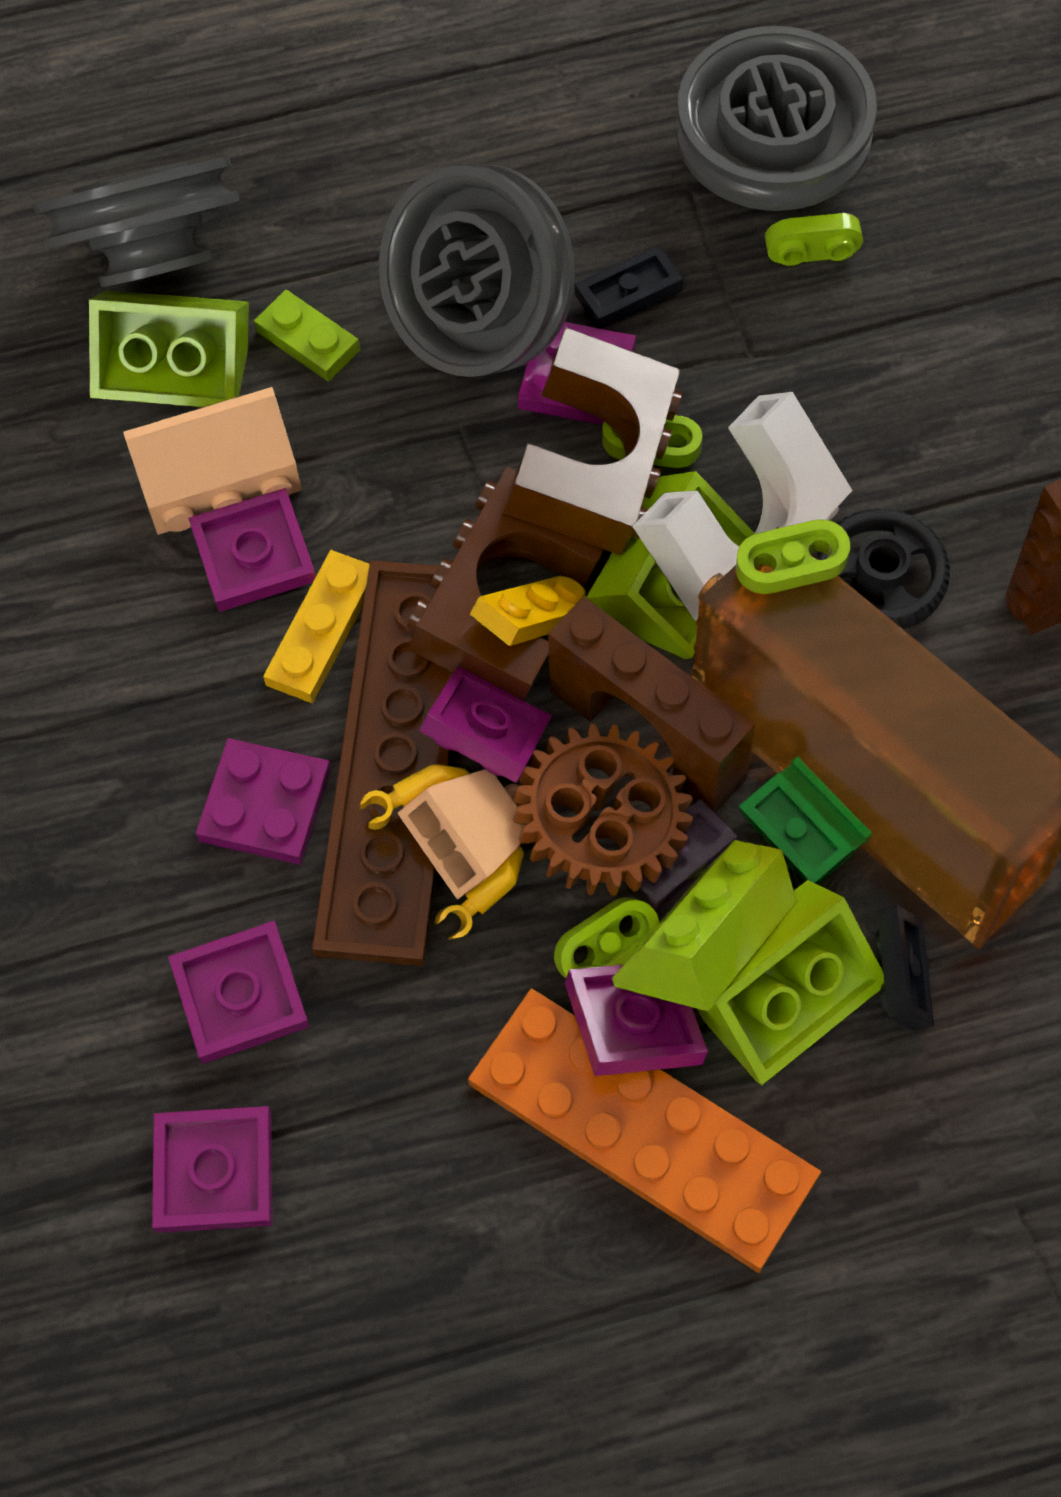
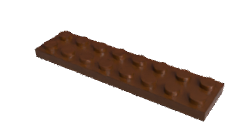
[312,560,453,966]

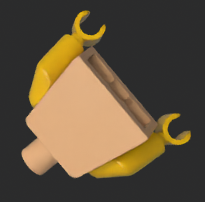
[359,764,526,940]

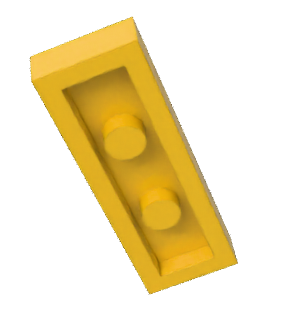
[263,550,369,704]
[470,576,587,646]

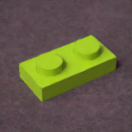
[254,289,360,382]

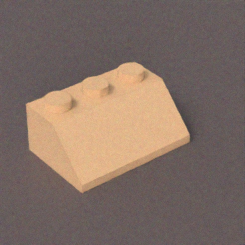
[123,387,302,535]

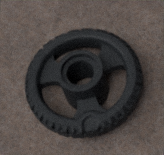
[815,508,950,633]

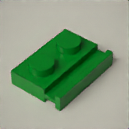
[739,756,872,885]

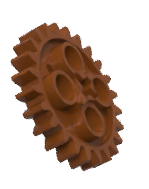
[513,723,693,896]

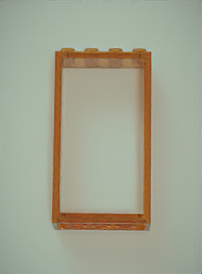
[691,527,1061,949]

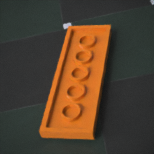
[468,988,821,1273]

